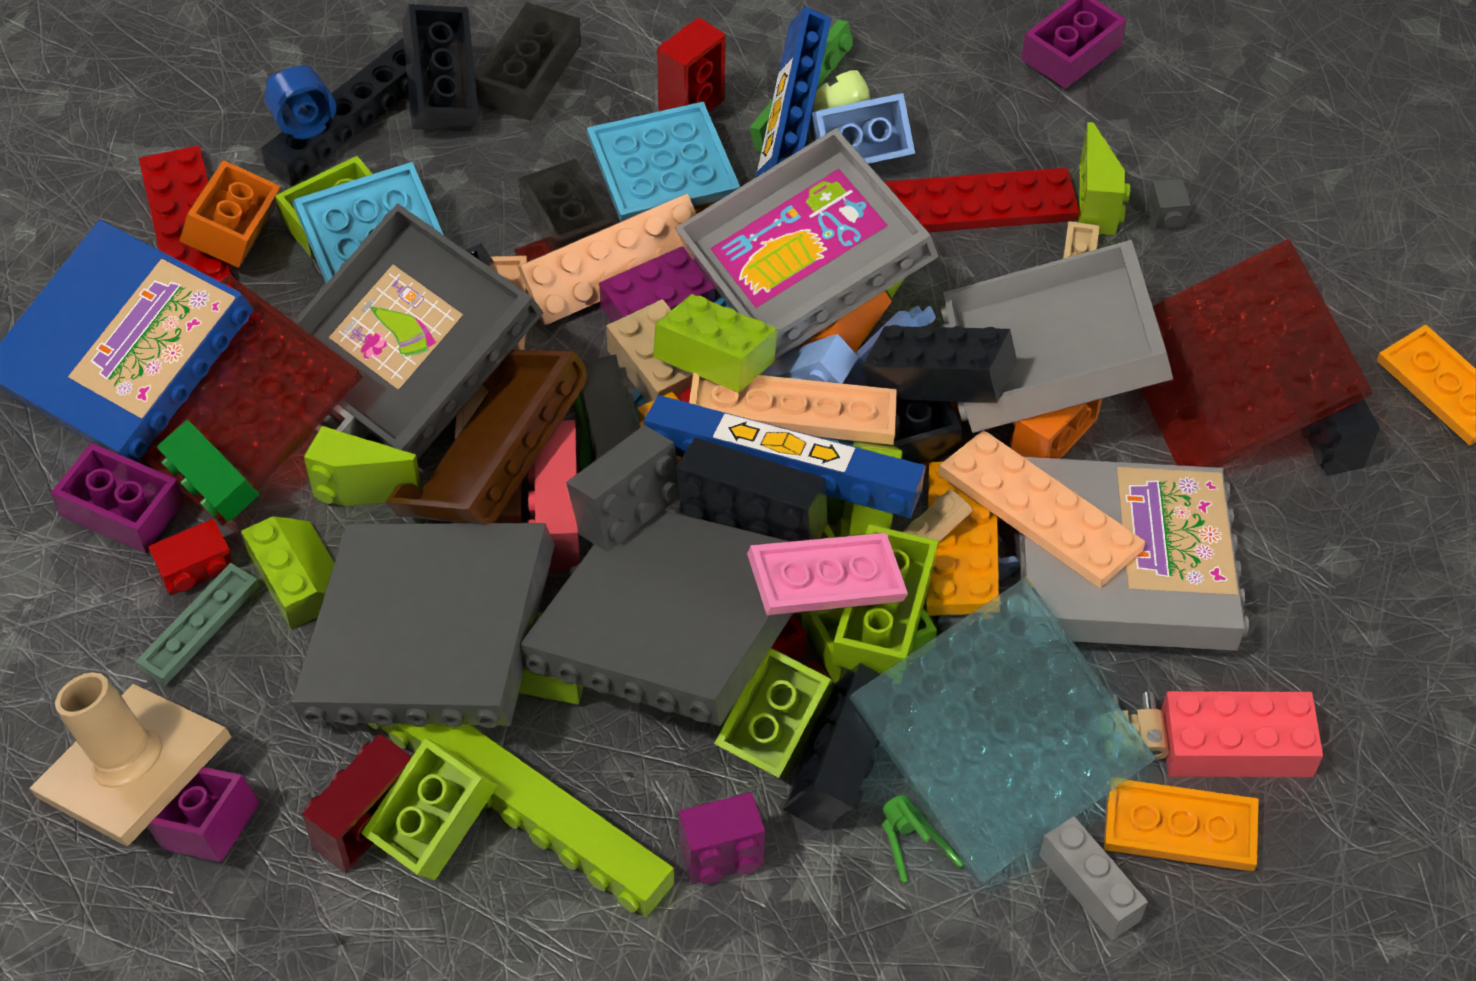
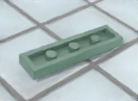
[135,563,260,686]

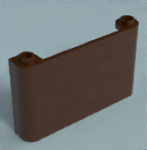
[386,350,587,525]

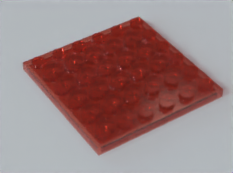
[1141,238,1373,468]
[140,274,363,526]

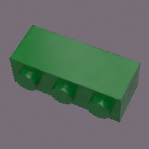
[157,419,260,523]

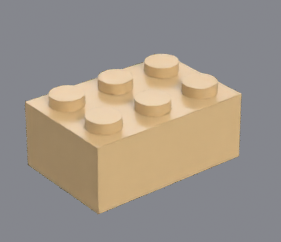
[606,299,693,403]

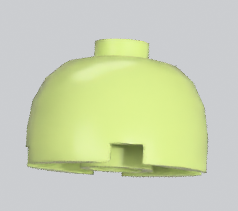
[812,70,870,112]

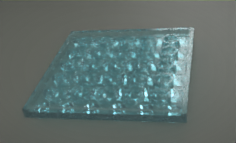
[849,577,1156,885]

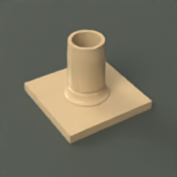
[29,672,232,847]

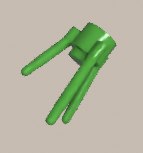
[882,795,964,883]

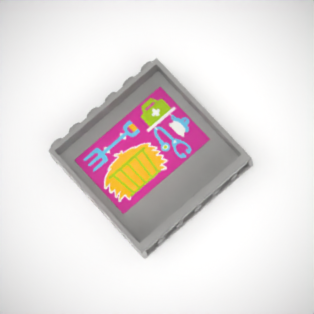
[675,128,938,360]

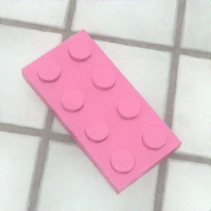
[747,533,908,615]

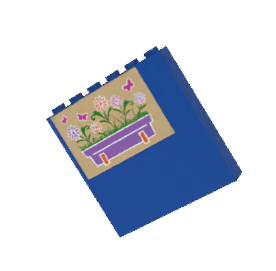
[0,219,254,462]

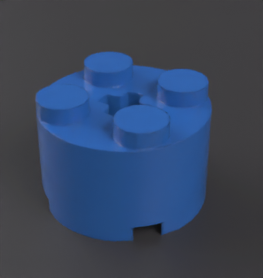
[264,65,336,139]

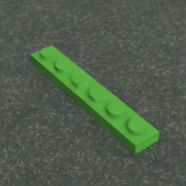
[749,19,853,152]

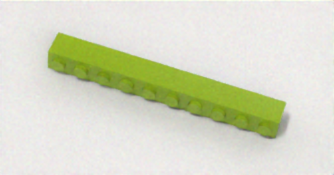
[367,723,674,918]

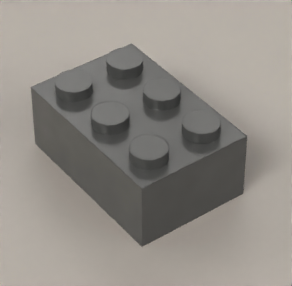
[566,425,680,552]

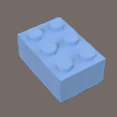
[809,93,915,164]

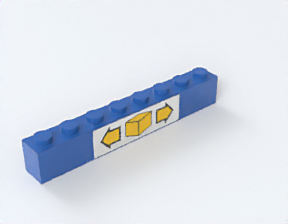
[756,6,831,177]
[643,395,926,519]

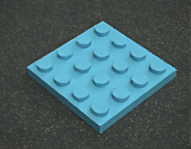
[587,102,740,222]
[293,162,444,284]

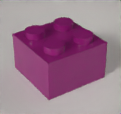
[147,767,260,863]
[678,792,765,885]

